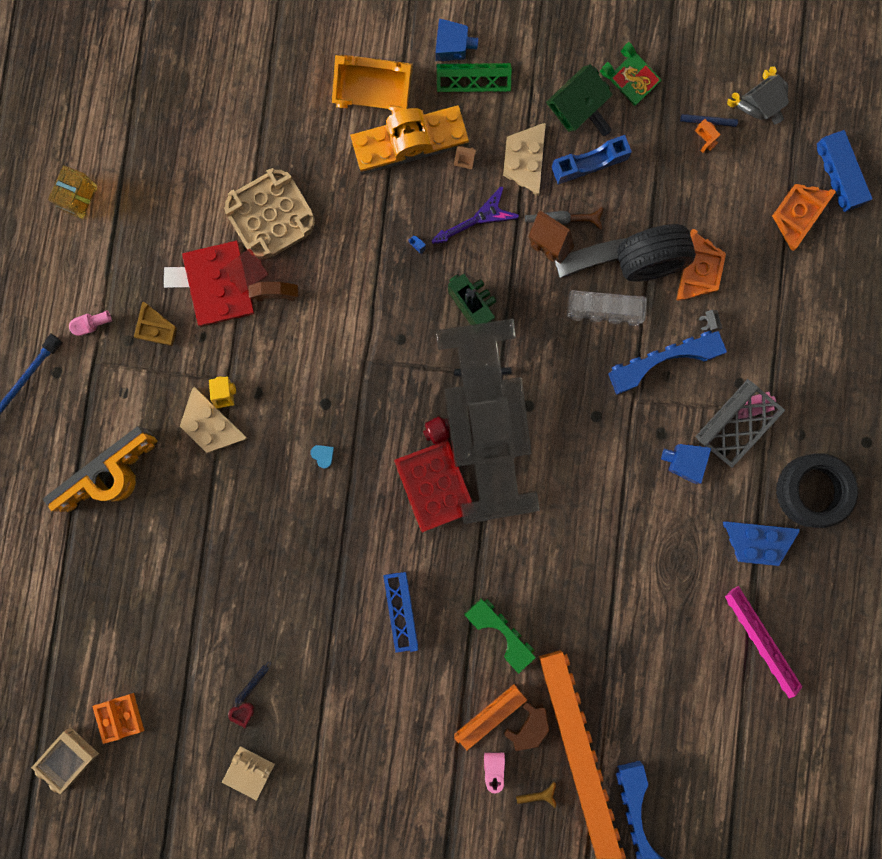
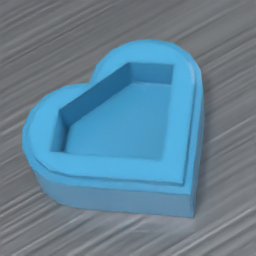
[311,445,334,468]

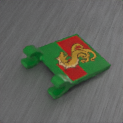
[600,42,661,106]

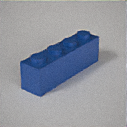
[817,130,872,212]

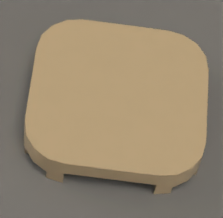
[224,168,315,259]

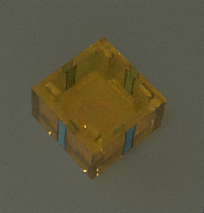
[48,165,98,219]

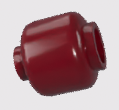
[423,416,453,445]

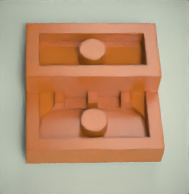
[93,693,144,744]

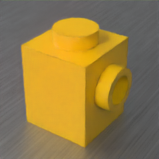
[209,376,236,409]

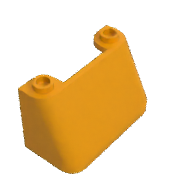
[332,55,413,114]

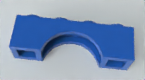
[552,135,632,185]

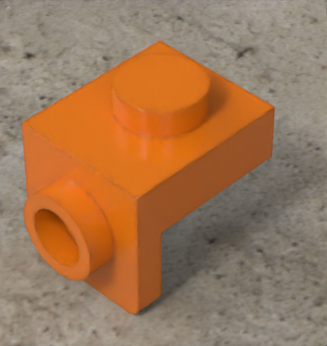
[695,119,721,153]

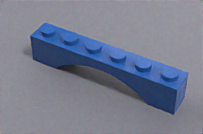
[608,330,727,395]
[615,761,664,859]

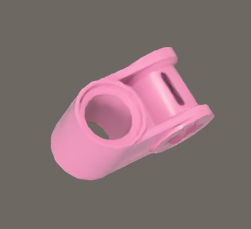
[484,753,505,793]

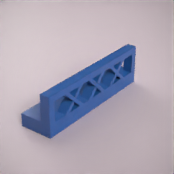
[383,571,419,653]

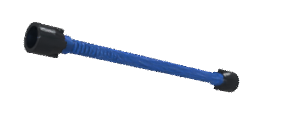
[0,333,63,415]

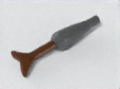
[525,206,604,230]

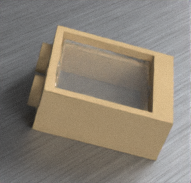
[31,728,99,794]

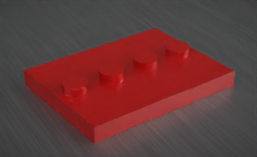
[182,240,255,327]
[394,440,476,533]

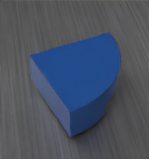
[408,235,426,254]

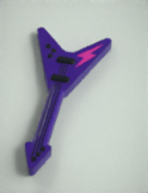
[432,186,519,244]

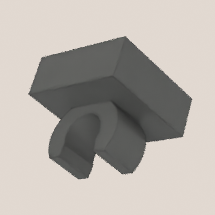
[699,310,723,331]

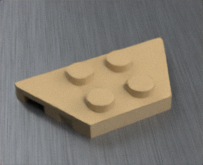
[503,123,546,196]
[180,387,247,453]

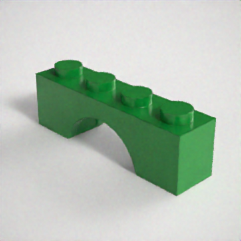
[464,598,536,674]

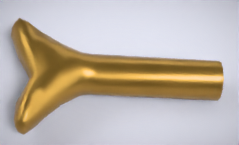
[516,782,557,808]

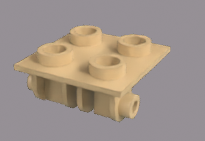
[222,746,275,800]

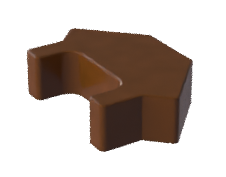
[249,282,298,301]
[504,701,549,751]

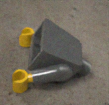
[727,66,789,125]

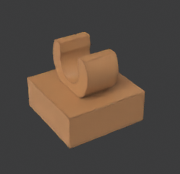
[454,145,476,169]

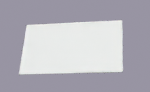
[164,267,189,288]

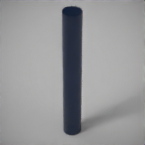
[680,114,738,127]

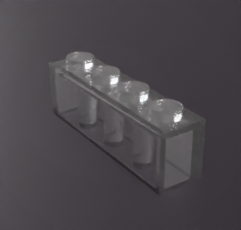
[567,290,647,326]

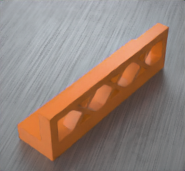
[454,684,527,751]

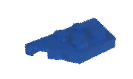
[723,522,800,566]

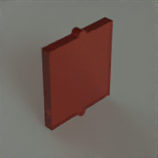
[223,248,268,293]

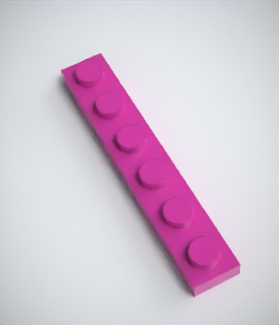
[725,586,802,698]

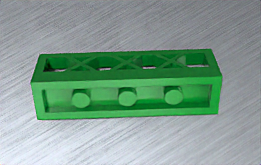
[437,63,512,92]

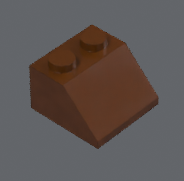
[529,210,575,264]

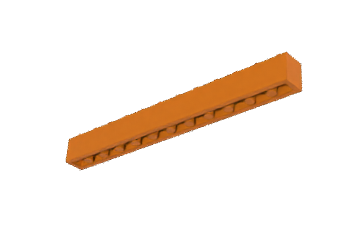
[538,650,626,859]

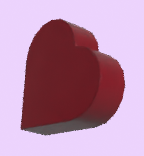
[228,702,254,728]

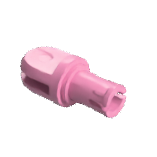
[69,311,112,336]

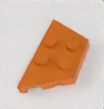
[772,184,836,251]
[676,229,726,301]

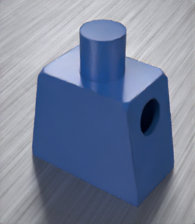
[435,19,478,61]
[661,444,711,484]

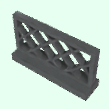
[695,379,785,468]

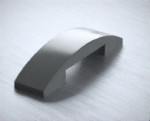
[554,238,626,278]

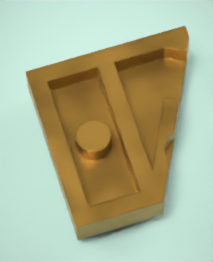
[134,302,177,346]

